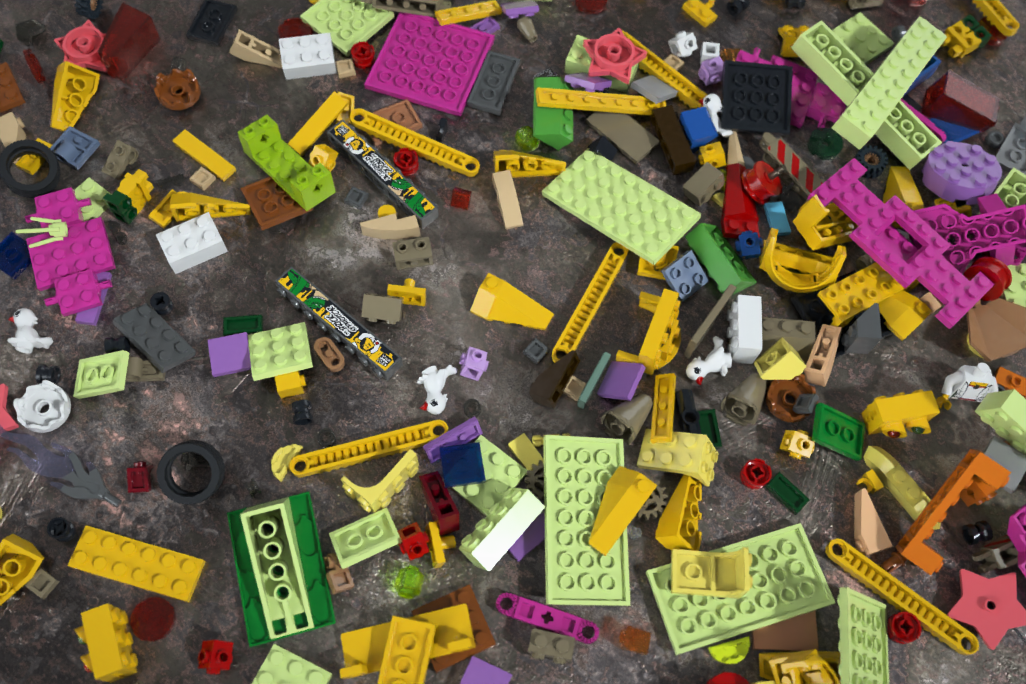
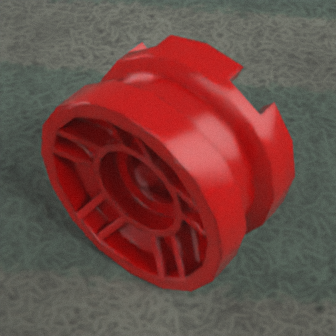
[351,41,376,69]
[393,148,419,176]
[740,458,772,490]
[887,611,922,644]

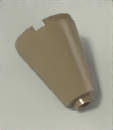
[721,373,768,426]
[601,393,653,445]

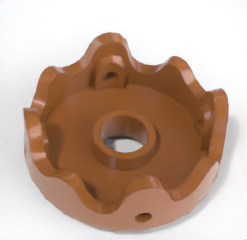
[154,68,201,110]
[766,373,818,423]

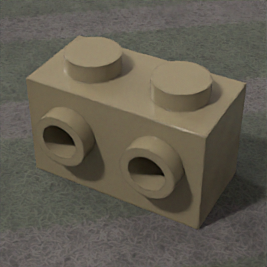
[682,162,725,206]
[392,237,433,270]
[361,292,404,324]
[527,628,575,665]

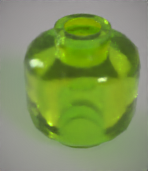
[515,126,540,152]
[394,565,424,599]

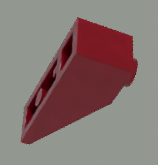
[419,471,460,536]

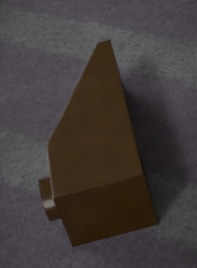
[529,350,580,409]

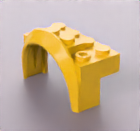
[792,194,859,250]
[759,228,847,293]
[616,288,681,375]
[769,649,841,684]

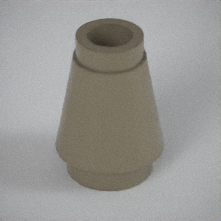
[517,16,538,43]

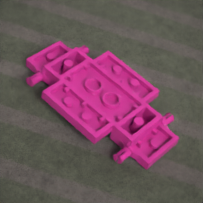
[735,47,846,128]
[25,187,116,317]

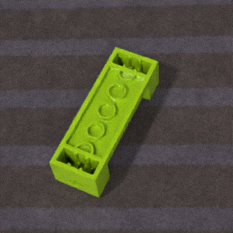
[237,115,336,211]

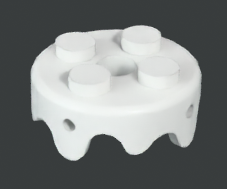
[13,380,71,433]

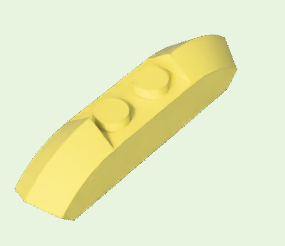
[864,446,941,530]

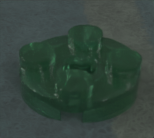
[807,127,844,160]

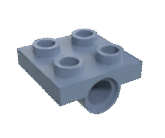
[50,126,101,170]
[661,250,709,302]

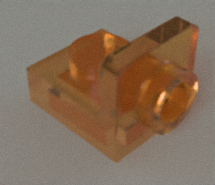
[619,625,651,655]

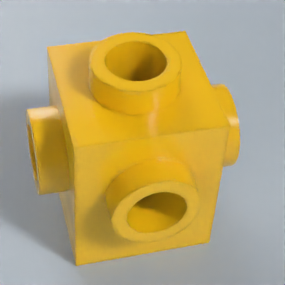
[698,141,726,168]
[308,144,338,172]
[779,429,815,460]

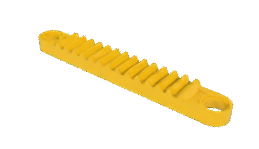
[972,0,1020,36]
[622,31,707,109]
[350,108,480,177]
[551,242,629,363]
[289,420,448,478]
[825,539,979,655]

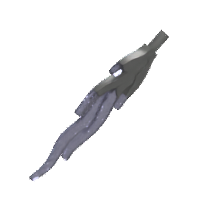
[0,425,122,508]

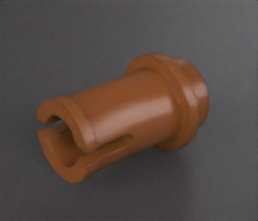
[879,551,907,574]

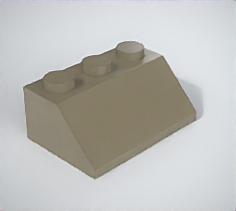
[756,317,816,365]

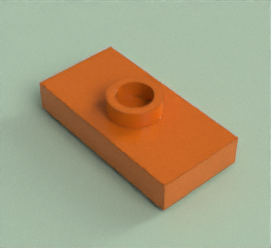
[994,366,1026,399]

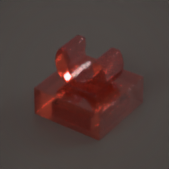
[450,187,472,210]

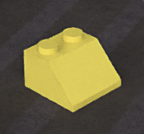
[754,337,807,380]

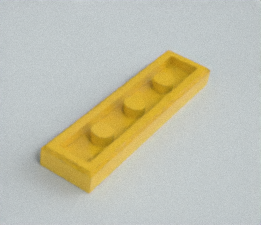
[435,0,502,26]
[288,91,348,156]
[172,130,237,182]
[650,373,676,444]

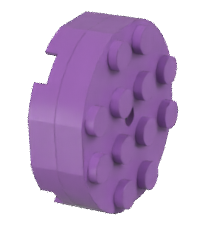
[921,141,1002,205]

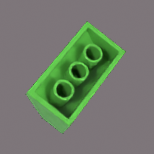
[533,77,573,150]
[685,223,757,295]

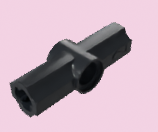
[675,389,701,434]

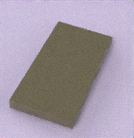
[586,111,660,164]
[684,284,737,359]

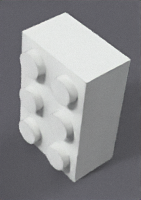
[279,33,337,80]
[156,212,228,274]
[727,295,762,364]

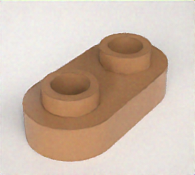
[314,337,345,372]

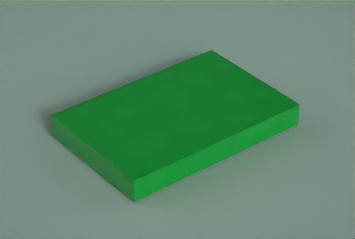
[812,403,865,461]

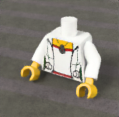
[936,363,998,410]

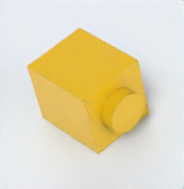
[275,371,306,399]

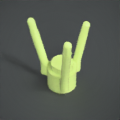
[15,217,68,248]

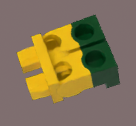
[940,14,992,59]
[103,169,154,225]

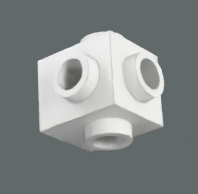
[668,31,698,57]

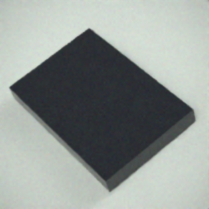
[186,0,238,46]

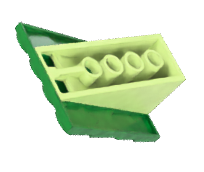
[227,491,336,648]

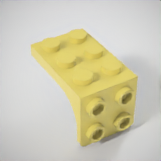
[637,429,718,487]
[341,449,419,513]
[671,547,753,599]

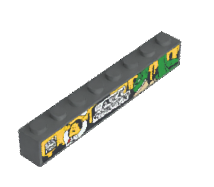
[327,120,439,230]
[275,266,403,381]

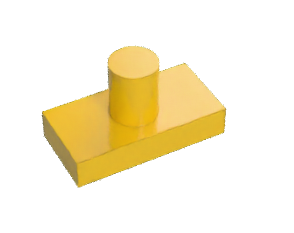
[387,278,426,306]
[425,521,456,569]

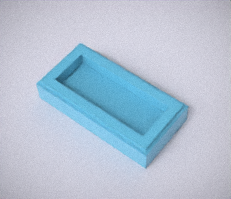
[763,201,791,236]

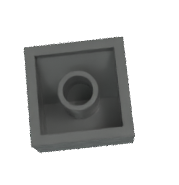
[842,303,882,354]

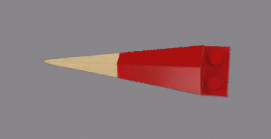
[721,131,760,239]

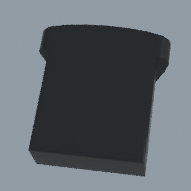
[587,135,618,161]

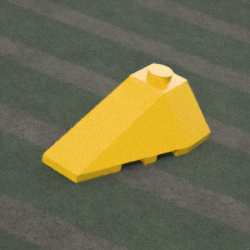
[882,166,924,228]
[879,290,932,341]
[655,474,702,551]

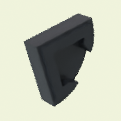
[435,117,448,143]

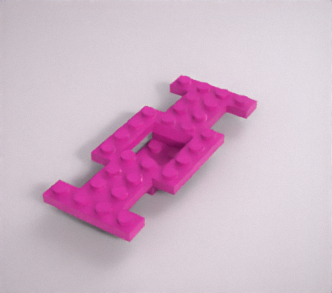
[807,158,995,329]

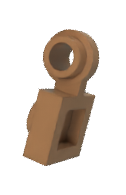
[324,553,355,594]

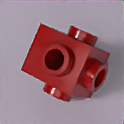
[397,522,430,561]
[198,640,234,675]

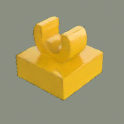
[856,469,884,494]

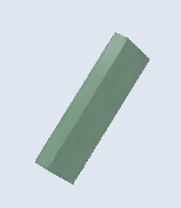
[577,352,611,409]

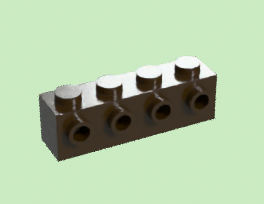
[650,105,697,176]

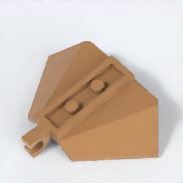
[967,298,1026,362]

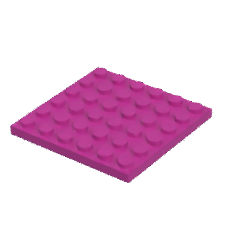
[364,12,495,117]

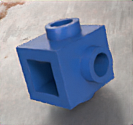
[735,231,763,260]

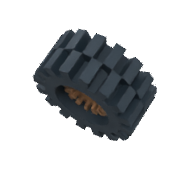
[74,0,104,19]
[854,145,888,179]

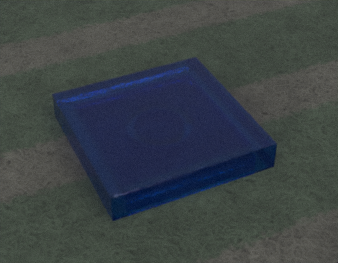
[0,232,31,280]
[439,442,486,488]

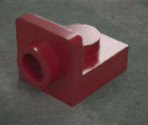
[126,461,153,493]

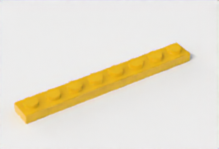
[535,87,666,115]

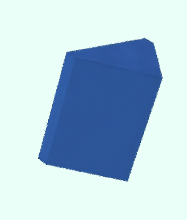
[679,107,718,153]

